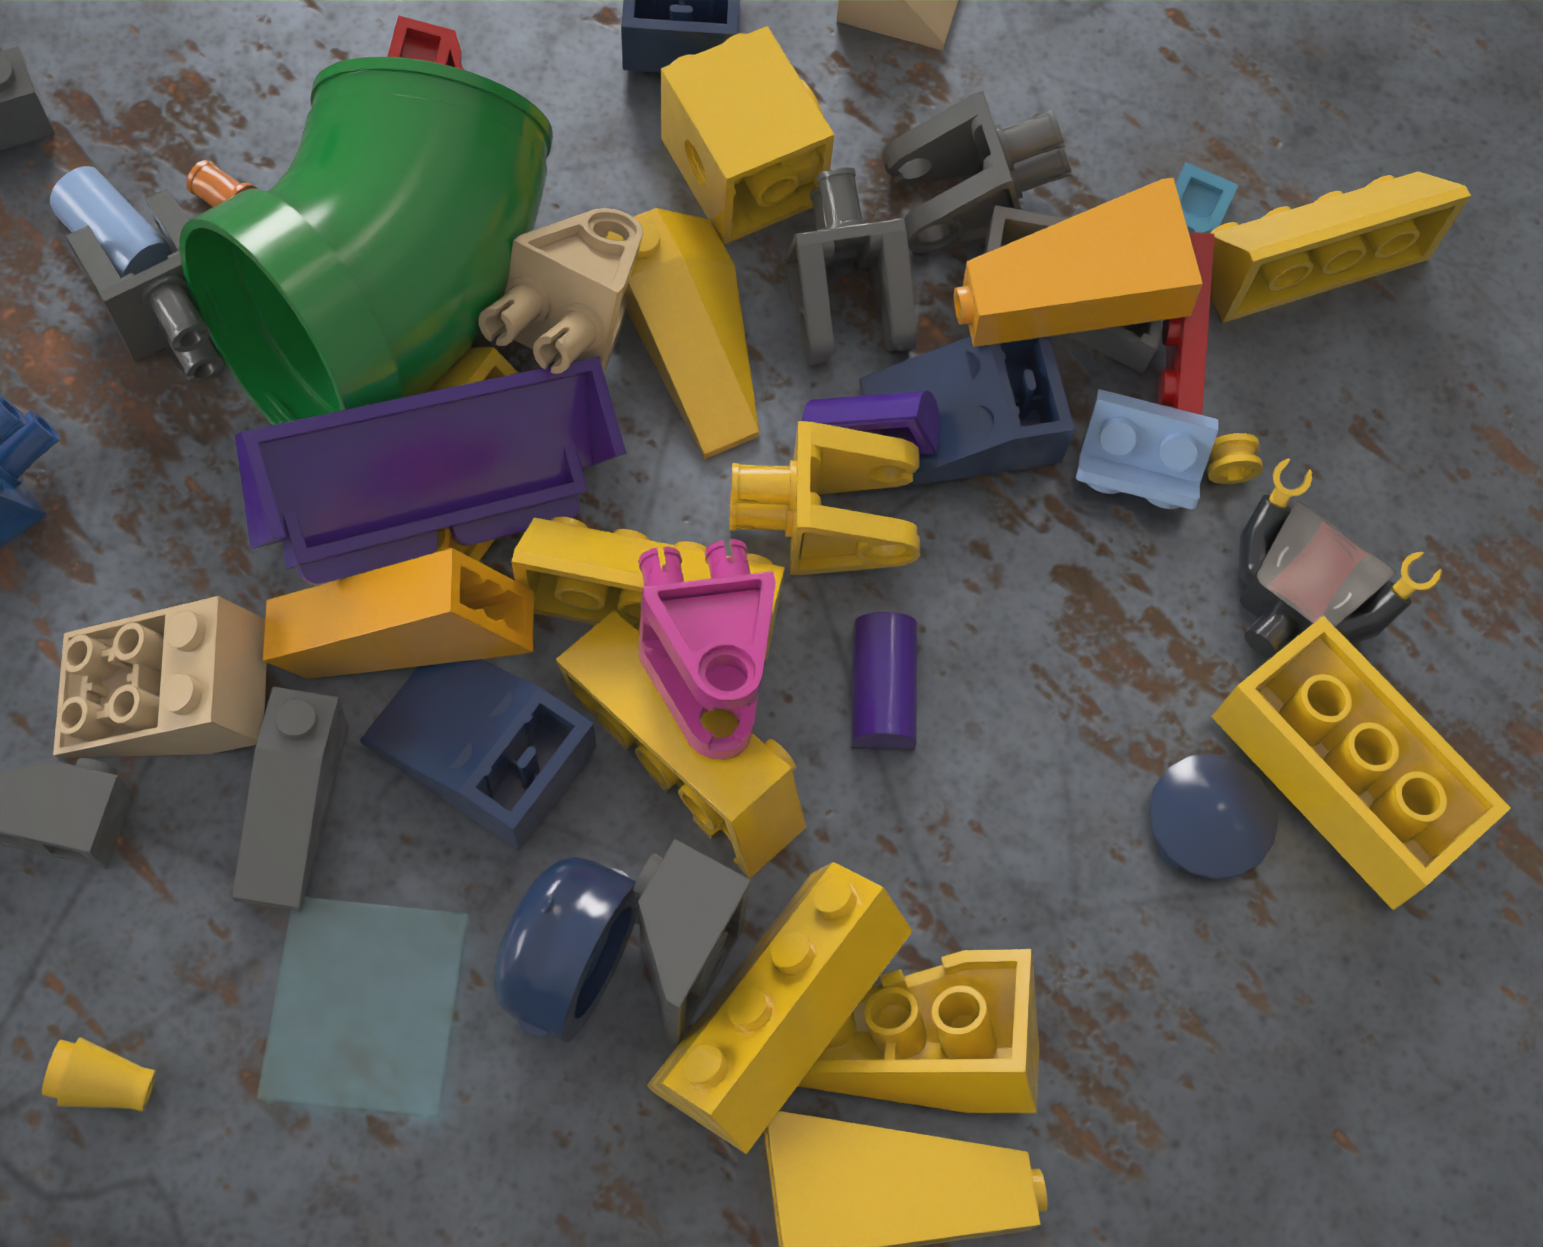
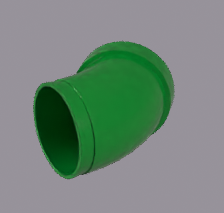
[179,57,553,425]

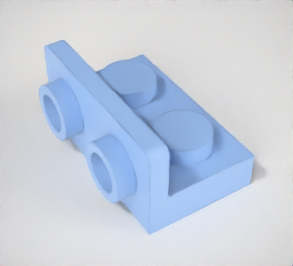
[1076,389,1218,510]

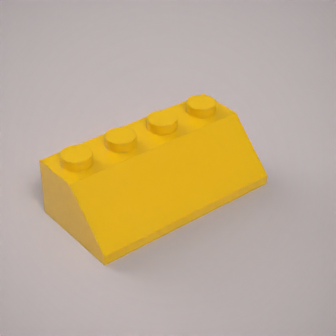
[1210,171,1471,323]
[511,517,785,660]
[1211,615,1511,911]
[647,862,913,1154]

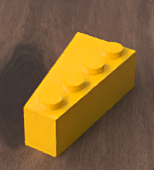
[556,610,806,879]

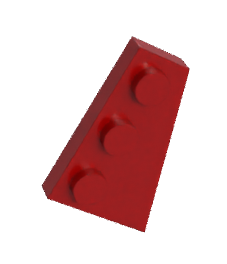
[1158,232,1215,415]

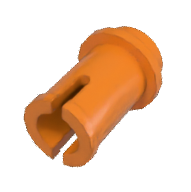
[186,160,258,207]

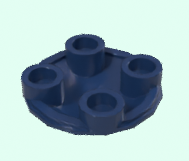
[1149,754,1278,880]

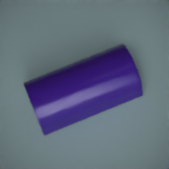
[802,390,940,455]
[851,612,917,750]

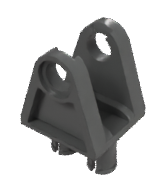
[882,91,1072,253]
[783,167,917,366]
[65,189,224,383]

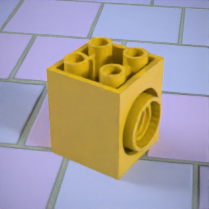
[661,26,835,245]

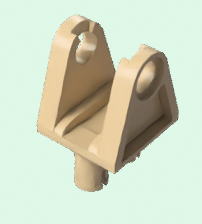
[478,208,643,375]

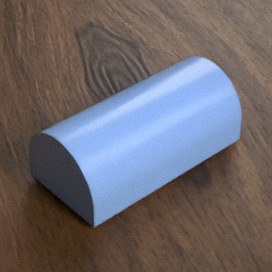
[50,166,172,278]

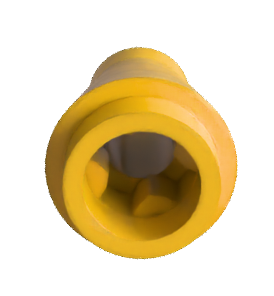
[42,1037,156,1112]

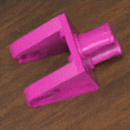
[638,539,776,760]

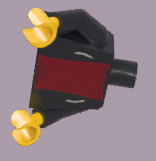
[1238,459,1442,658]

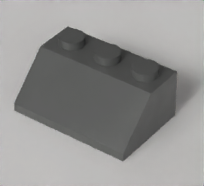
[634,839,751,1046]

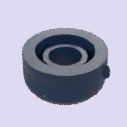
[494,857,639,1043]

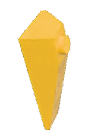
[602,208,759,460]
[797,949,1039,1113]

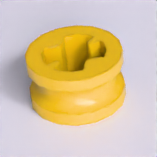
[1207,433,1263,484]

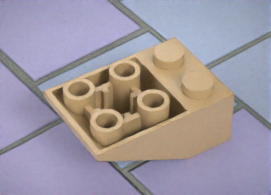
[53,596,267,758]

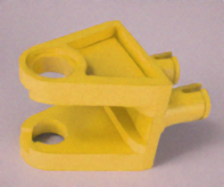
[729,421,920,575]

